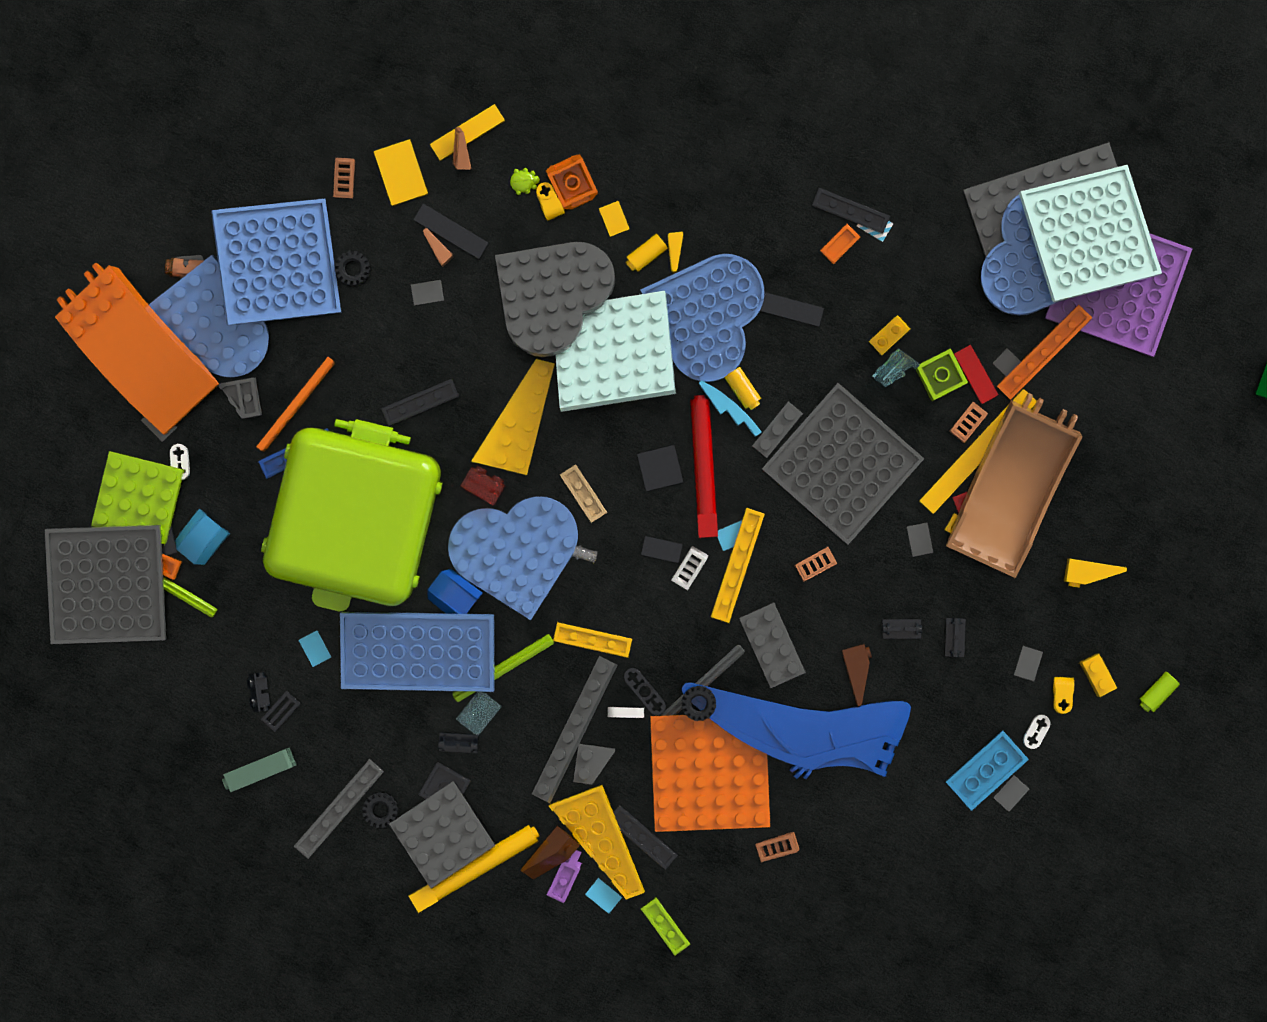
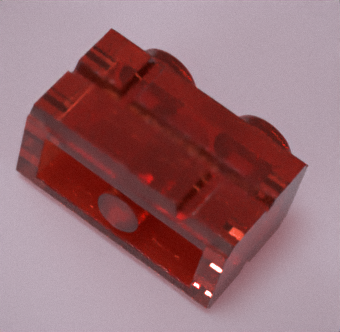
[460,465,505,506]

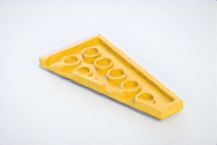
[471,359,555,475]
[549,785,645,899]

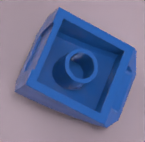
[428,569,483,614]

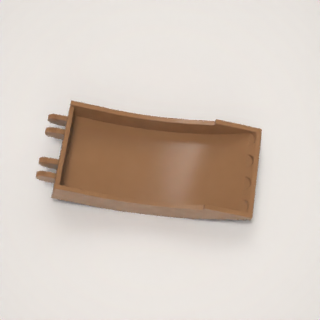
[946,393,1082,578]

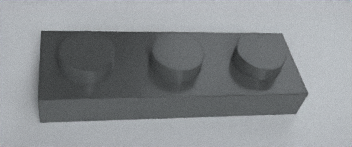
[752,401,803,458]

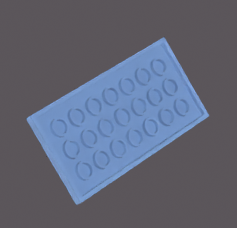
[340,612,495,692]

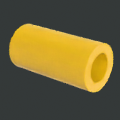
[625,234,668,272]
[724,367,761,410]

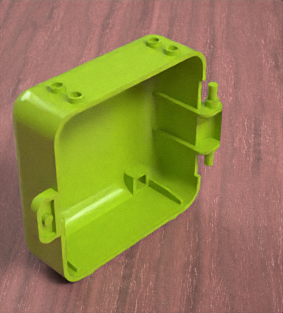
[261,419,442,611]

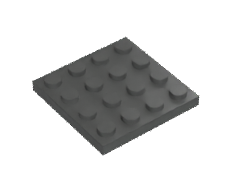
[389,781,496,889]

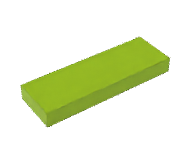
[641,898,690,955]

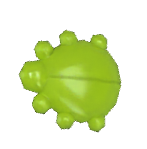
[510,168,540,195]

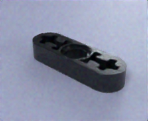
[624,668,666,715]

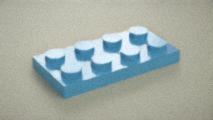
[945,731,1029,811]

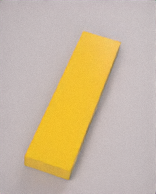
[430,104,505,161]
[553,622,632,658]

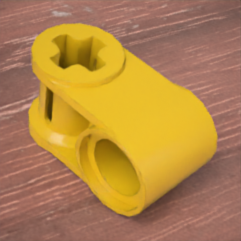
[536,182,565,221]
[1053,677,1074,714]

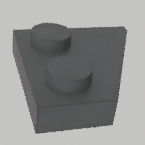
[219,377,262,419]
[573,744,615,784]

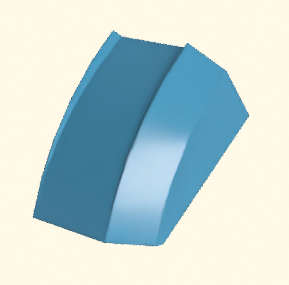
[175,509,230,565]

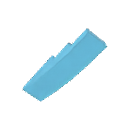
[698,381,762,437]

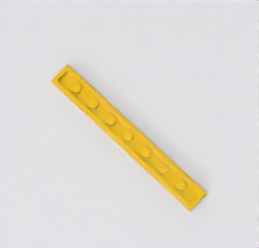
[919,389,1036,514]

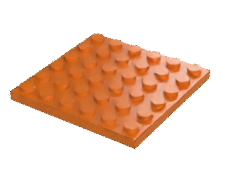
[650,715,770,832]

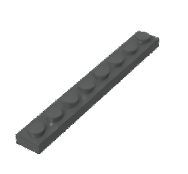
[532,656,618,803]

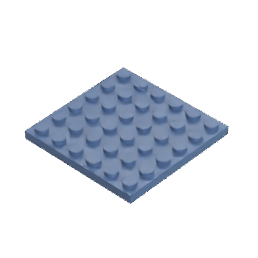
[211,199,341,326]

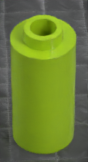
[1139,672,1180,712]

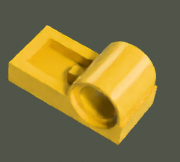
[869,315,910,355]

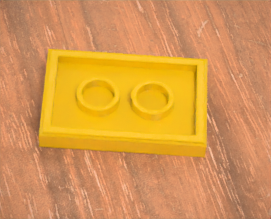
[374,139,428,206]

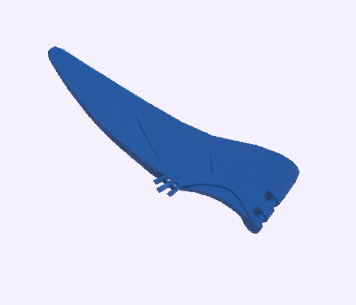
[682,683,911,779]

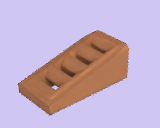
[453,127,471,170]
[333,158,355,199]
[423,228,453,267]
[949,402,988,443]
[795,547,837,582]
[755,832,799,862]

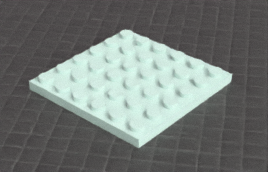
[1019,165,1162,303]
[556,291,676,412]

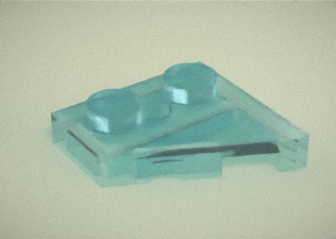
[872,349,920,387]

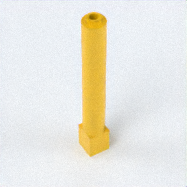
[409,825,539,913]

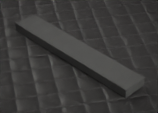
[294,759,384,859]

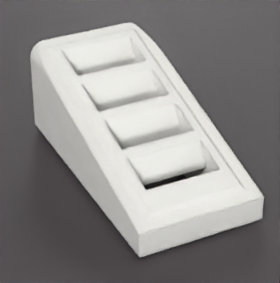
[671,546,708,590]

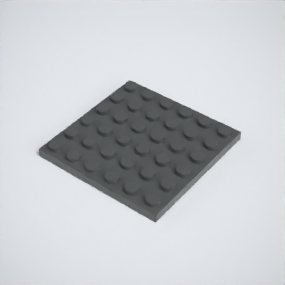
[762,383,924,545]
[45,525,166,644]

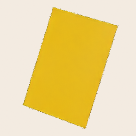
[599,201,629,237]

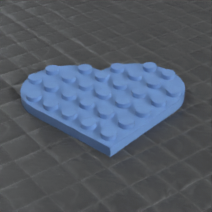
[981,195,1063,315]
[641,254,764,382]
[149,255,269,377]
[448,497,578,620]

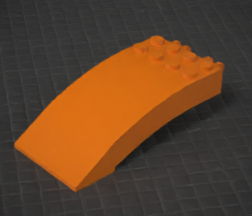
[55,263,219,435]

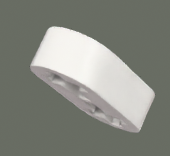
[170,444,190,480]
[607,707,644,718]
[1023,715,1050,749]

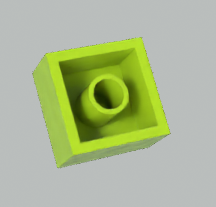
[915,349,968,401]

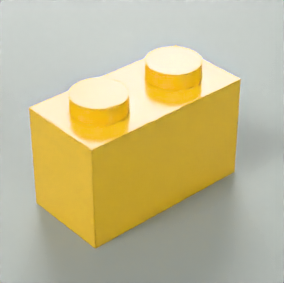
[1080,654,1117,697]

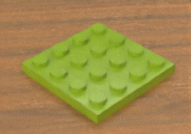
[91,451,184,544]

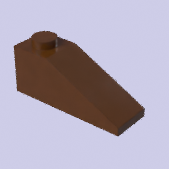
[841,644,872,706]
[521,826,580,879]

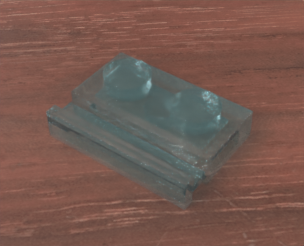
[456,691,502,736]

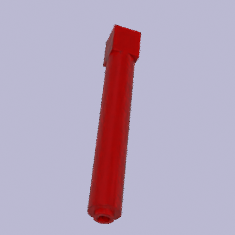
[690,395,718,538]

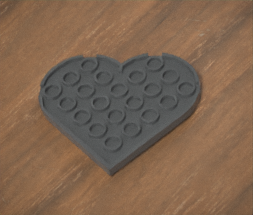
[495,242,615,357]

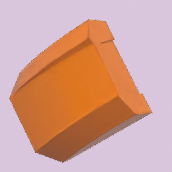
[546,154,598,209]

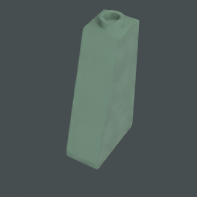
[222,747,296,792]

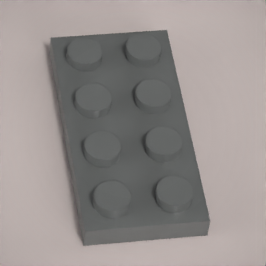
[739,603,806,688]

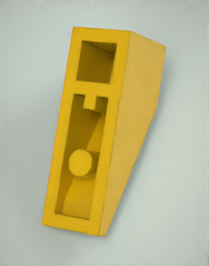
[1064,559,1127,588]

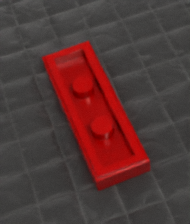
[954,345,998,404]

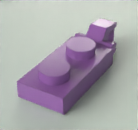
[547,850,582,903]

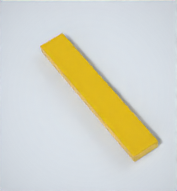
[711,508,765,623]

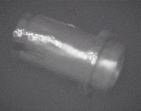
[572,545,598,563]

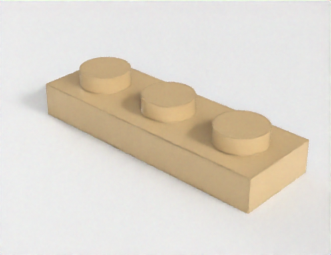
[560,464,607,523]

